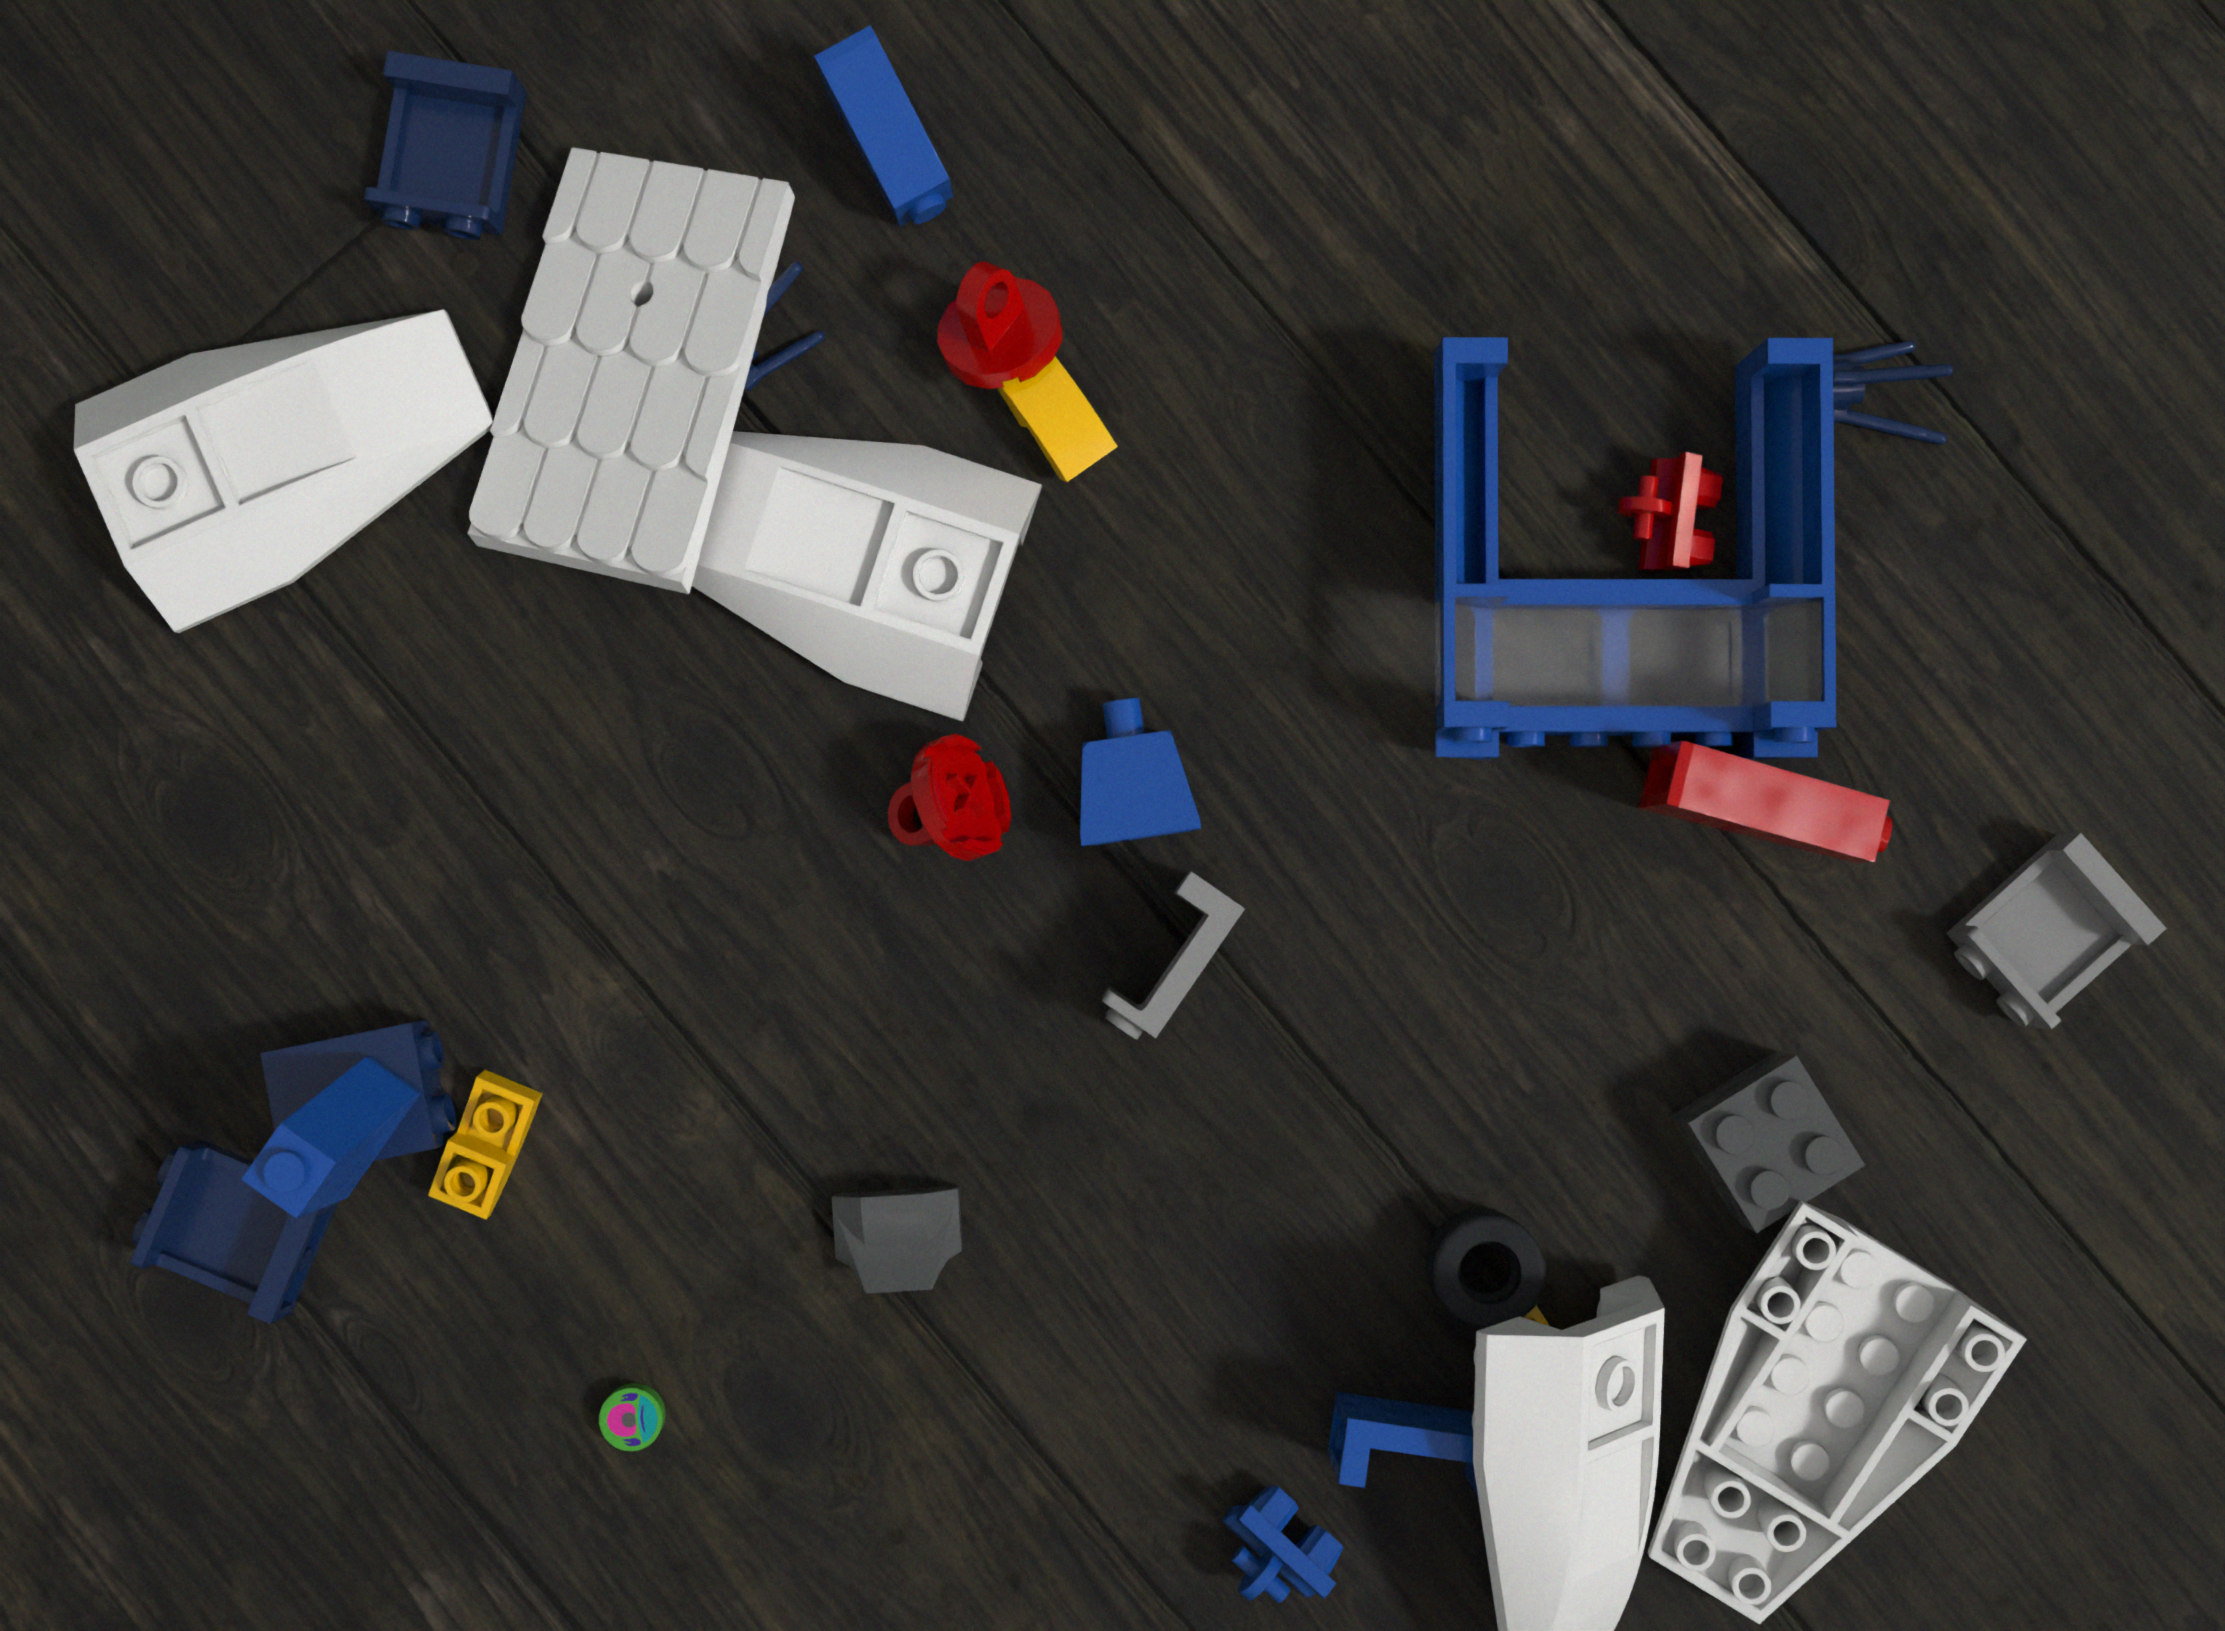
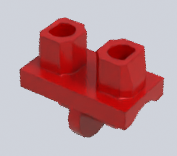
[1617,452,1723,573]

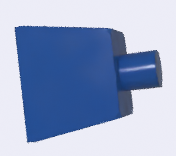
[1080,698,1201,847]

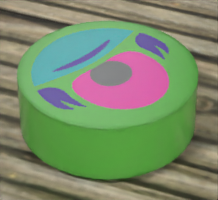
[599,1383,666,1451]

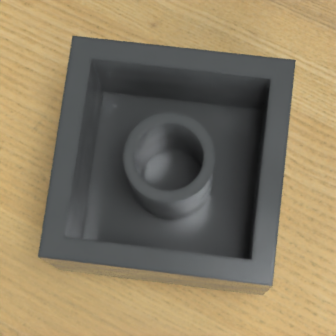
[1670,1051,1865,1233]

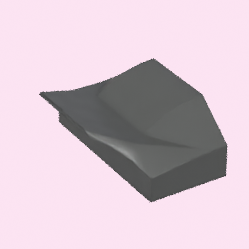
[832,1186,963,1294]

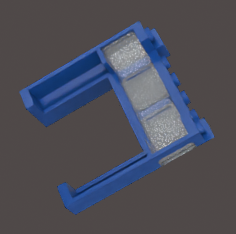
[1434,337,1836,760]

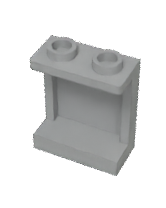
[1946,833,2167,1030]
[1102,872,1245,1040]

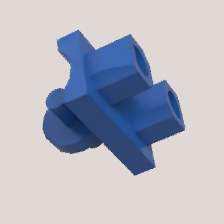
[1222,1485,1344,1604]

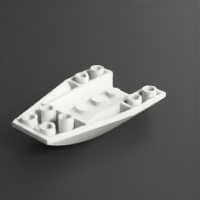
[74,309,494,633]
[692,431,1042,722]
[1648,1200,2027,1624]
[1472,1275,1665,1631]

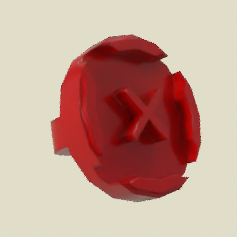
[937,261,1063,389]
[888,734,1011,861]

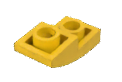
[997,356,1118,482]
[428,1070,543,1220]

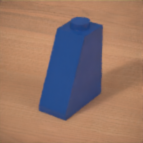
[814,25,954,226]
[241,1056,422,1219]

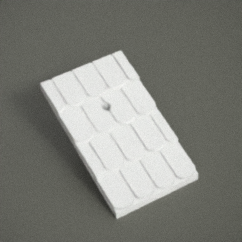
[467,147,795,594]

